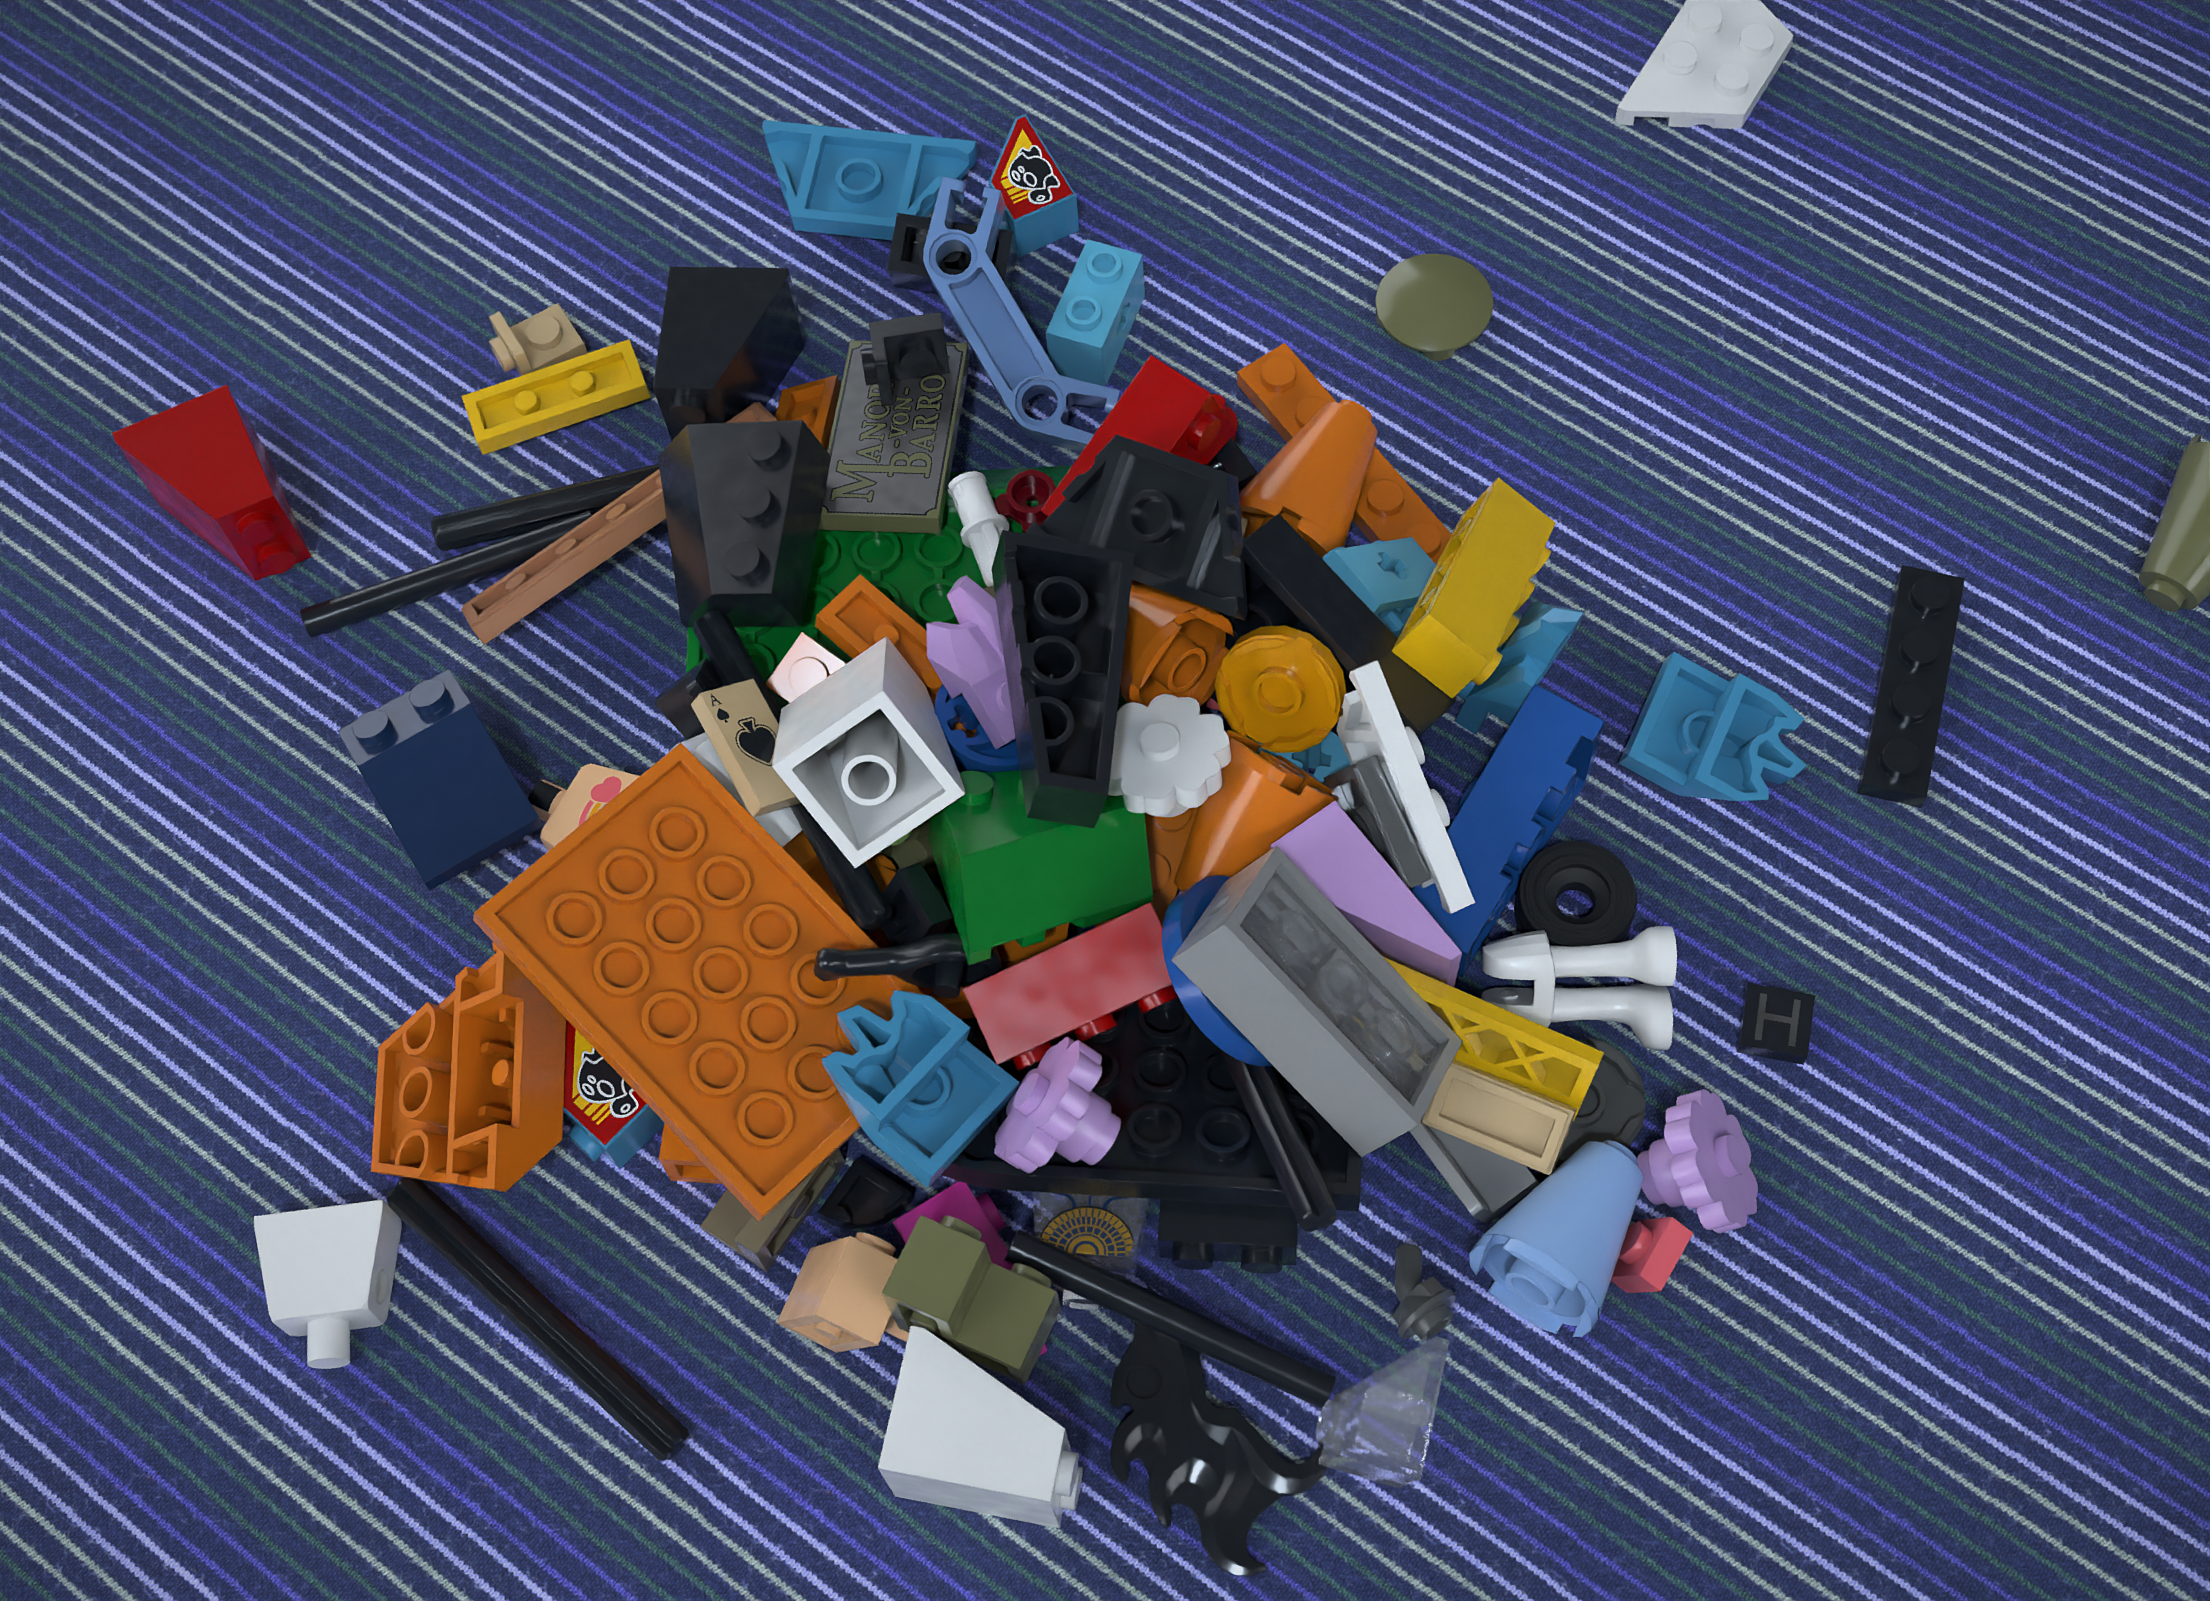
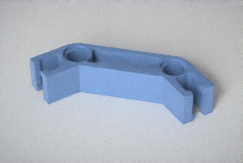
[923,176,1121,452]

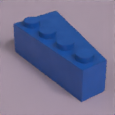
[1409,684,1605,978]

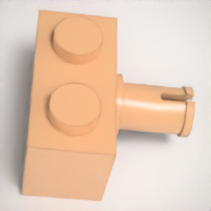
[777,1232,909,1353]

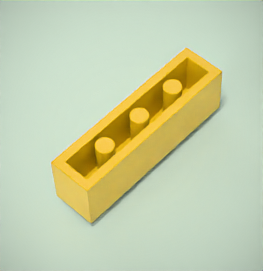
[1392,477,1556,699]

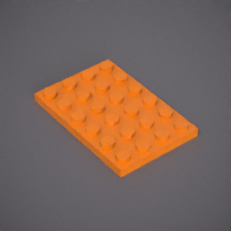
[473,743,924,1222]

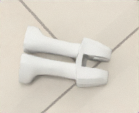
[1481,926,1677,1050]

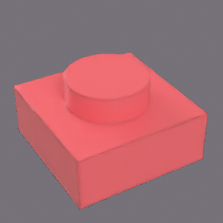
[1611,1217,1693,1293]

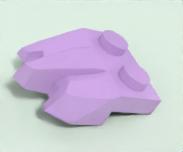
[926,575,1015,750]

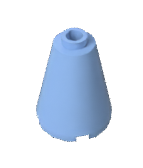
[1469,1140,1644,1337]

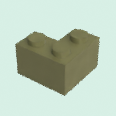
[882,1215,1061,1385]

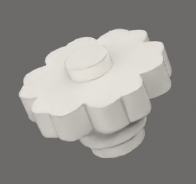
[1108,694,1231,817]

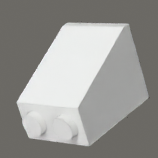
[772,636,965,868]
[878,1326,1083,1528]

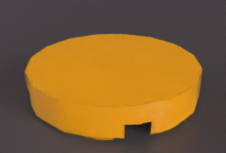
[1215,626,1347,753]

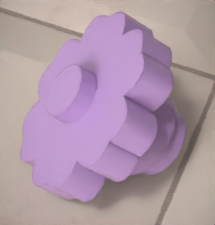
[994,1037,1121,1174]
[1637,1089,1758,1233]

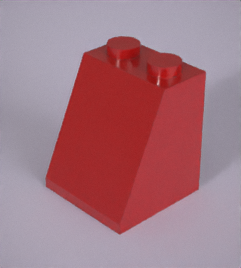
[112,385,312,581]

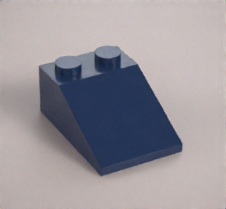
[337,668,544,891]

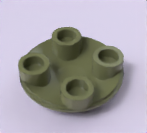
[1375,253,1493,361]

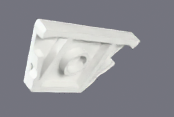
[1615,0,1794,129]
[1336,660,1475,914]

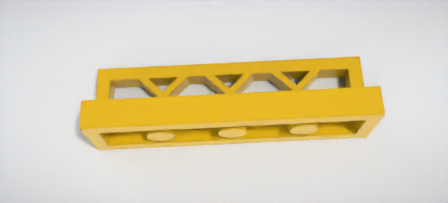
[1342,953,1604,1121]

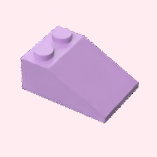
[1270,801,1462,987]

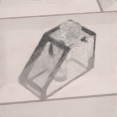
[1316,1336,1449,1488]

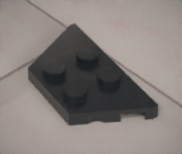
[1026,434,1248,621]

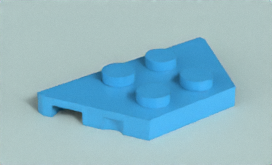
[762,120,978,240]

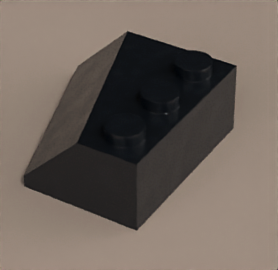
[658,420,831,628]

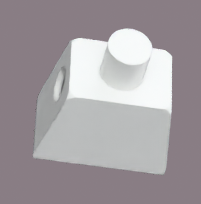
[254,1200,402,1369]

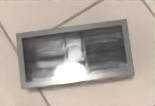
[1171,846,1463,1157]

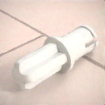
[948,471,1010,587]

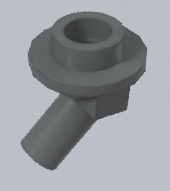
[1392,1244,1456,1342]

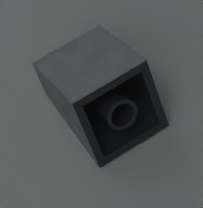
[653,266,806,441]

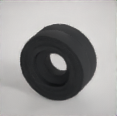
[1514,841,1637,947]

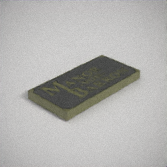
[818,340,970,533]

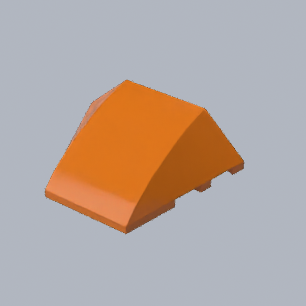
[371,942,566,1192]

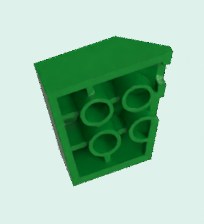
[928,770,1153,965]

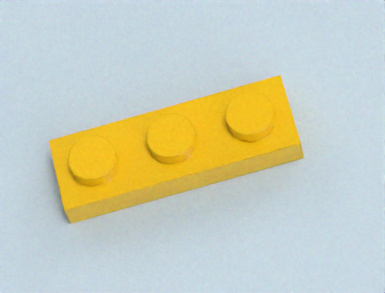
[461,339,651,455]

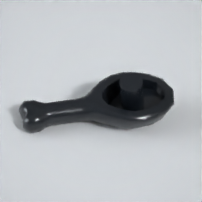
[813,932,1003,998]

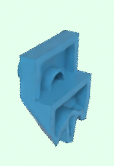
[1455,602,1586,735]
[1618,652,1807,801]
[821,990,1020,1188]

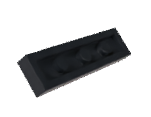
[1857,565,1965,808]

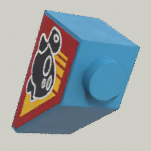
[989,114,1080,258]
[563,1019,664,1169]

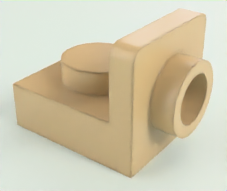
[488,303,588,376]

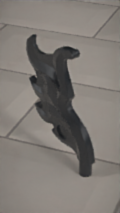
[1110,1286,1334,1577]

